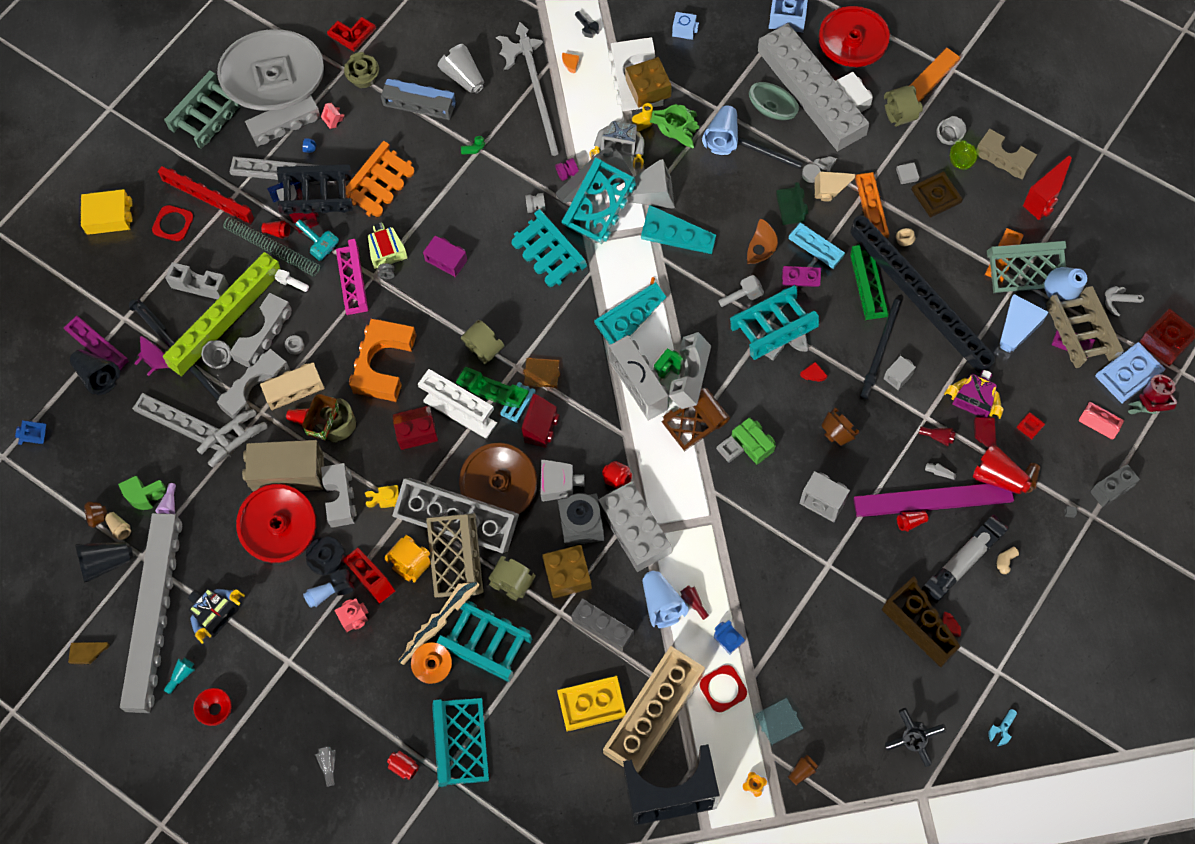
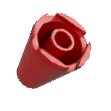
[973,445,1032,494]

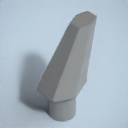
[925,463,956,480]

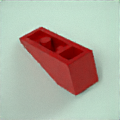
[344,548,395,603]

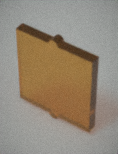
[523,358,560,388]

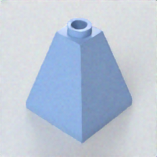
[1000,295,1048,353]

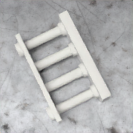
[418,369,497,439]

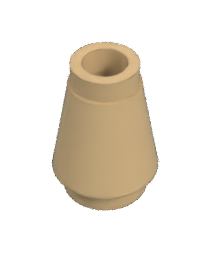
[105,512,131,540]

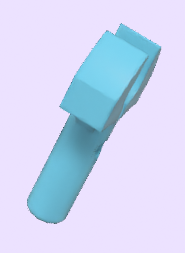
[989,709,1017,746]

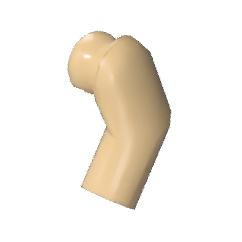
[997,547,1019,574]

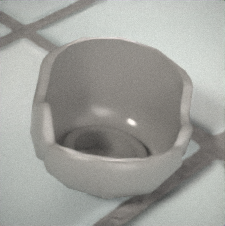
[936,116,966,145]
[201,341,232,369]

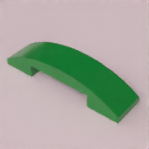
[456,367,529,408]

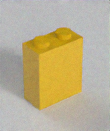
[81,189,132,235]

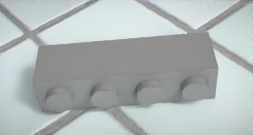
[245,95,321,147]

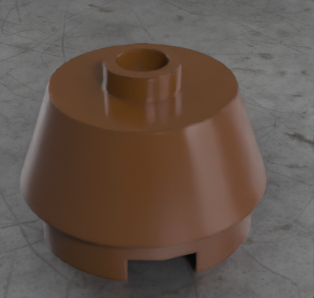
[821,407,860,446]

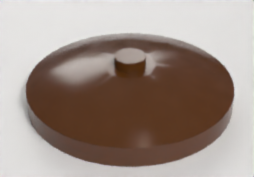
[459,443,537,515]

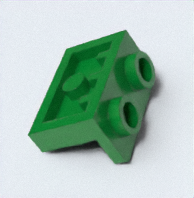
[653,348,683,382]

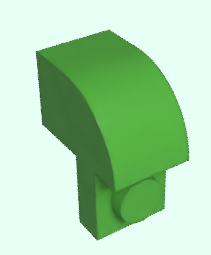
[118,476,167,510]

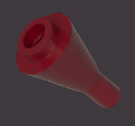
[919,426,956,447]
[680,585,710,620]

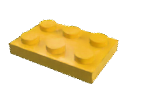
[557,676,626,732]

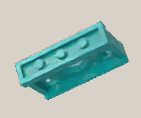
[562,157,637,244]

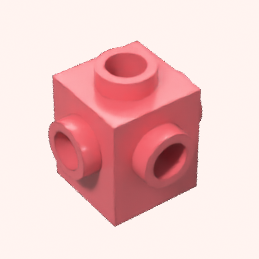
[335,599,369,632]

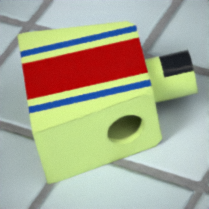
[368,223,407,269]

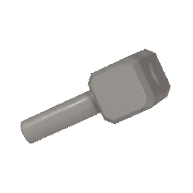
[719,275,764,307]

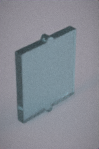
[755,698,803,745]

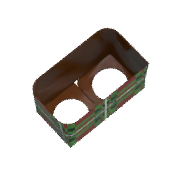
[302,394,339,440]

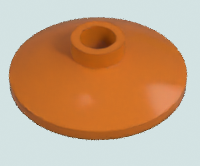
[411,643,452,684]

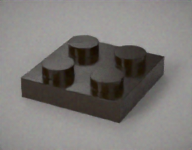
[911,171,963,218]

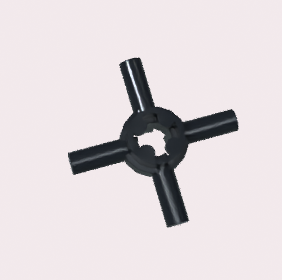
[885,708,947,767]

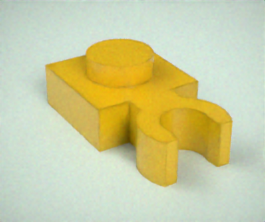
[365,485,399,508]

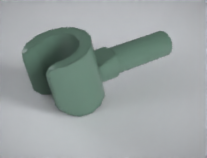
[1128,401,1157,414]

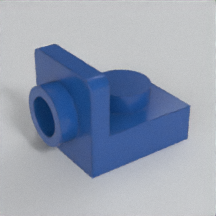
[15,420,46,445]
[714,620,745,655]

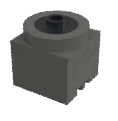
[558,494,604,547]

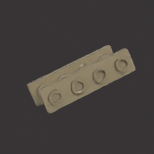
[1046,286,1124,368]

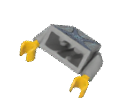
[589,119,644,169]

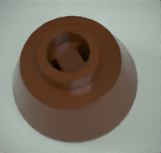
[84,502,107,528]

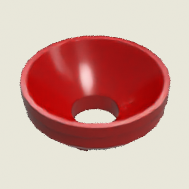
[193,688,232,726]

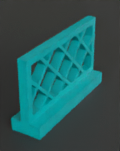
[432,698,489,787]

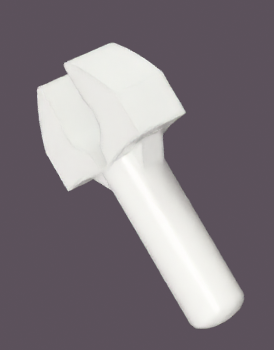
[275,269,309,292]

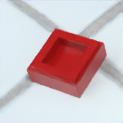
[1017,412,1045,439]

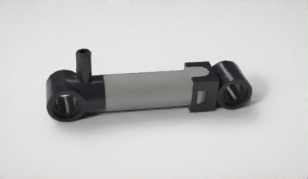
[921,514,1009,603]

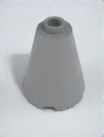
[438,44,484,93]

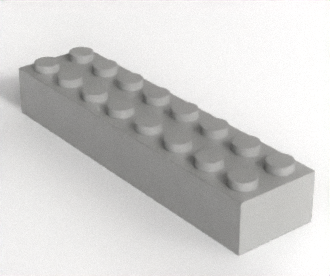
[758,23,869,152]

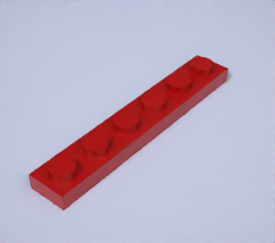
[158,166,254,224]

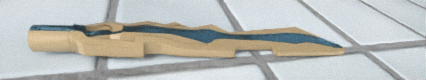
[398,582,479,665]

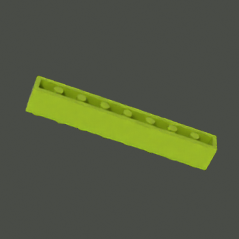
[163,252,281,376]

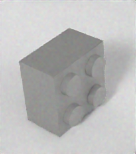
[800,471,850,522]

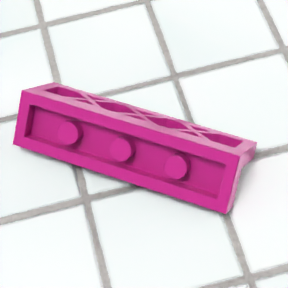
[336,239,368,315]

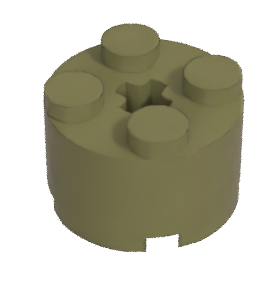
[884,85,923,126]
[461,320,505,364]
[314,397,356,442]
[489,556,535,600]

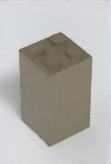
[242,440,324,492]

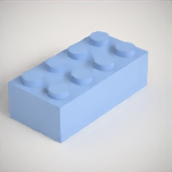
[769,0,808,32]

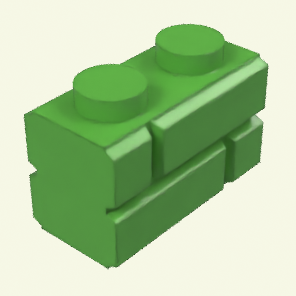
[732,418,775,465]

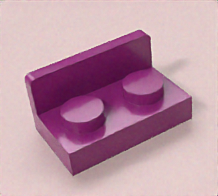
[782,266,821,287]

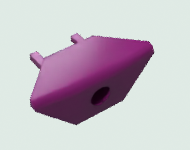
[134,336,169,376]

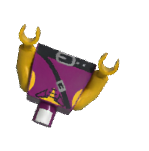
[944,370,1004,419]

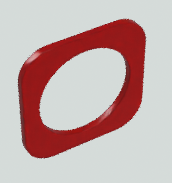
[152,206,193,241]
[699,665,747,713]

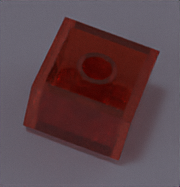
[1139,308,1195,367]

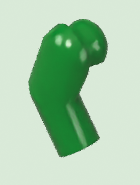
[461,136,485,155]

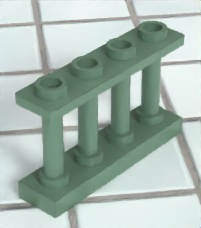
[164,71,241,149]

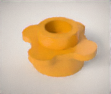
[742,772,767,797]

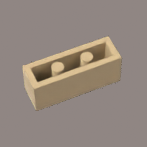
[260,363,324,410]

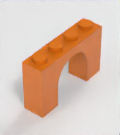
[349,319,416,402]

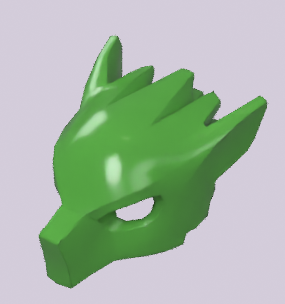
[650,104,699,149]

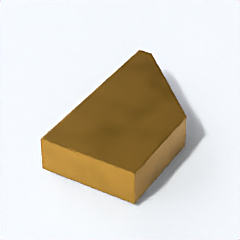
[68,642,110,664]

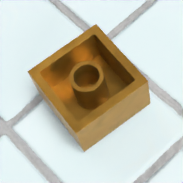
[625,57,672,108]
[543,545,592,598]

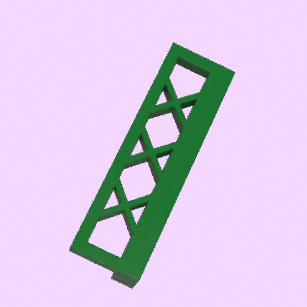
[850,245,888,320]

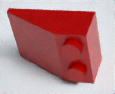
[1023,156,1072,220]

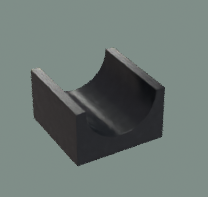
[623,744,720,826]

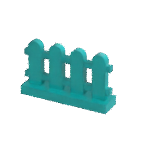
[512,209,587,287]

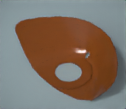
[747,219,778,264]

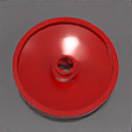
[819,6,890,67]
[236,484,316,563]

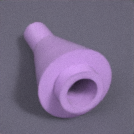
[155,483,176,514]

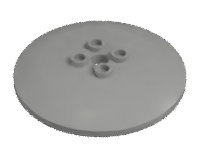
[217,29,324,110]

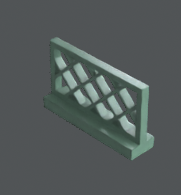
[987,241,1066,293]

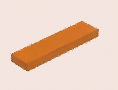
[910,48,961,102]
[855,172,889,240]

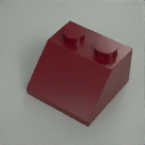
[522,394,560,448]
[393,406,438,450]

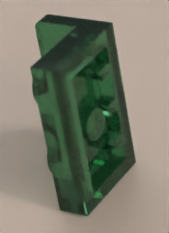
[776,182,808,225]

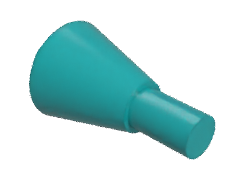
[164,658,195,694]

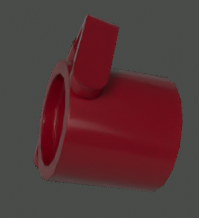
[1139,374,1177,412]

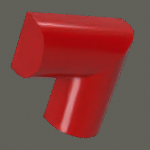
[327,17,376,52]

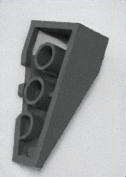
[555,146,633,203]

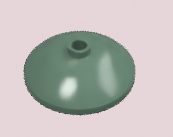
[749,82,799,120]

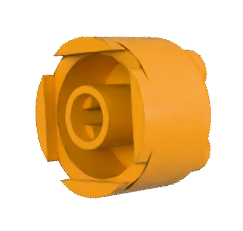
[385,535,431,582]

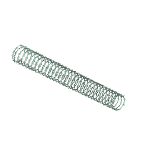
[224,217,320,276]

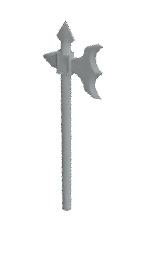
[496,22,558,156]

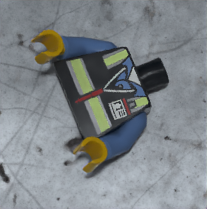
[188,589,245,644]

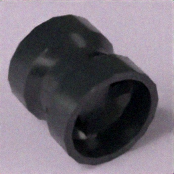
[330,569,355,596]

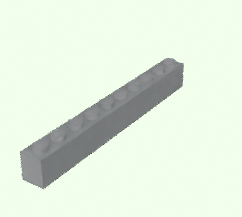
[120,513,182,713]

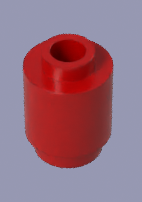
[387,751,419,780]

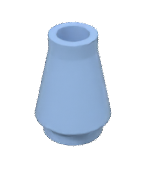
[303,582,335,608]

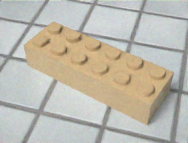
[603,646,705,775]

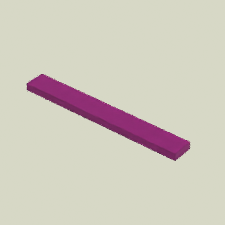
[854,484,1014,517]

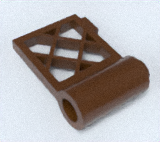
[661,388,730,452]

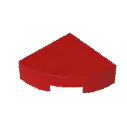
[800,362,827,382]
[942,611,961,637]

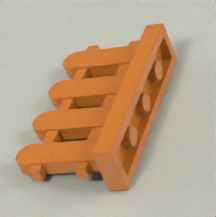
[346,141,414,217]

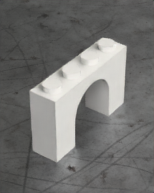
[608,37,663,111]

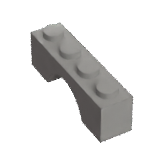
[229,293,292,368]
[668,332,711,409]
[217,349,290,419]

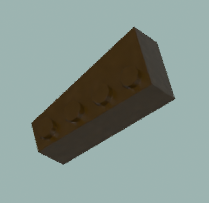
[881,576,961,667]

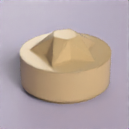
[896,228,915,246]

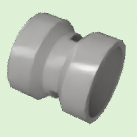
[525,193,546,213]

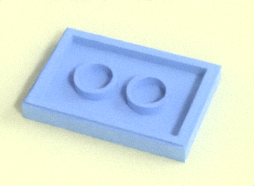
[1095,342,1165,403]

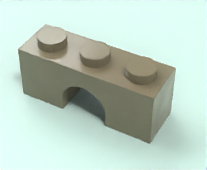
[975,129,1037,180]

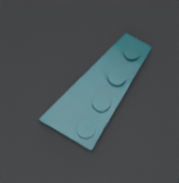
[641,205,716,254]
[594,282,666,345]

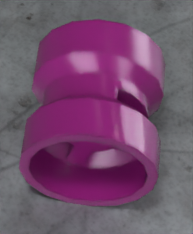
[555,158,579,181]

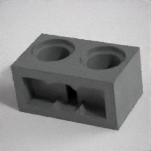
[1090,464,1140,508]

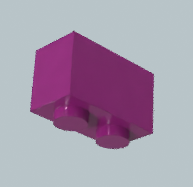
[423,236,468,277]

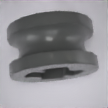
[378,263,395,279]

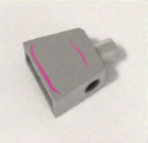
[541,460,585,501]

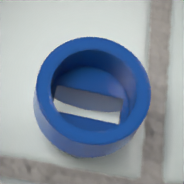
[303,138,317,153]

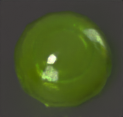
[949,140,978,170]

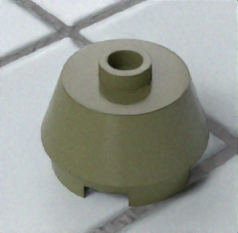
[344,52,379,88]

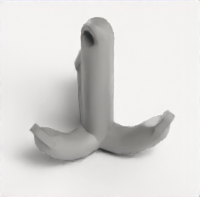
[1105,286,1144,316]

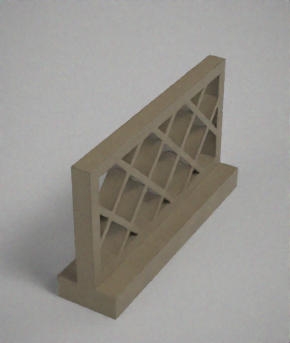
[426,513,483,597]

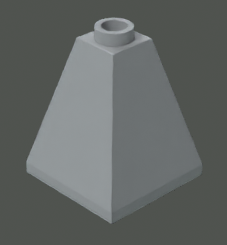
[622,159,675,208]

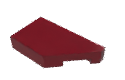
[974,417,996,448]

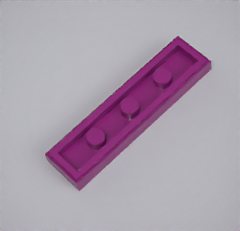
[64,316,129,369]

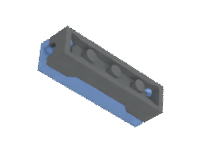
[381,79,456,120]

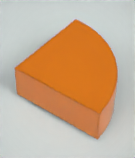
[562,53,579,73]

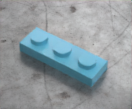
[789,223,845,269]

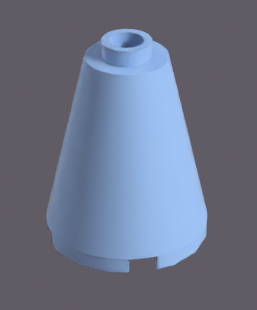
[702,106,738,155]
[1044,267,1087,302]
[642,571,689,628]

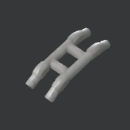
[197,409,267,467]

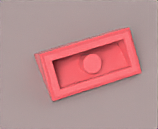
[1079,402,1124,439]

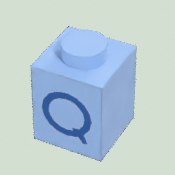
[672,12,699,40]

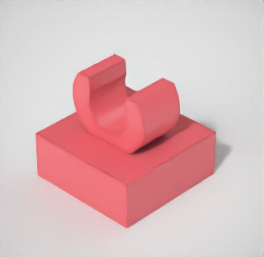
[321,103,345,129]

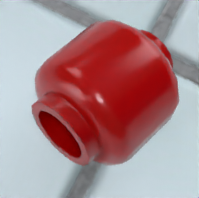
[602,461,632,489]

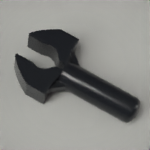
[575,11,599,38]

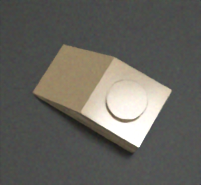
[815,172,855,201]

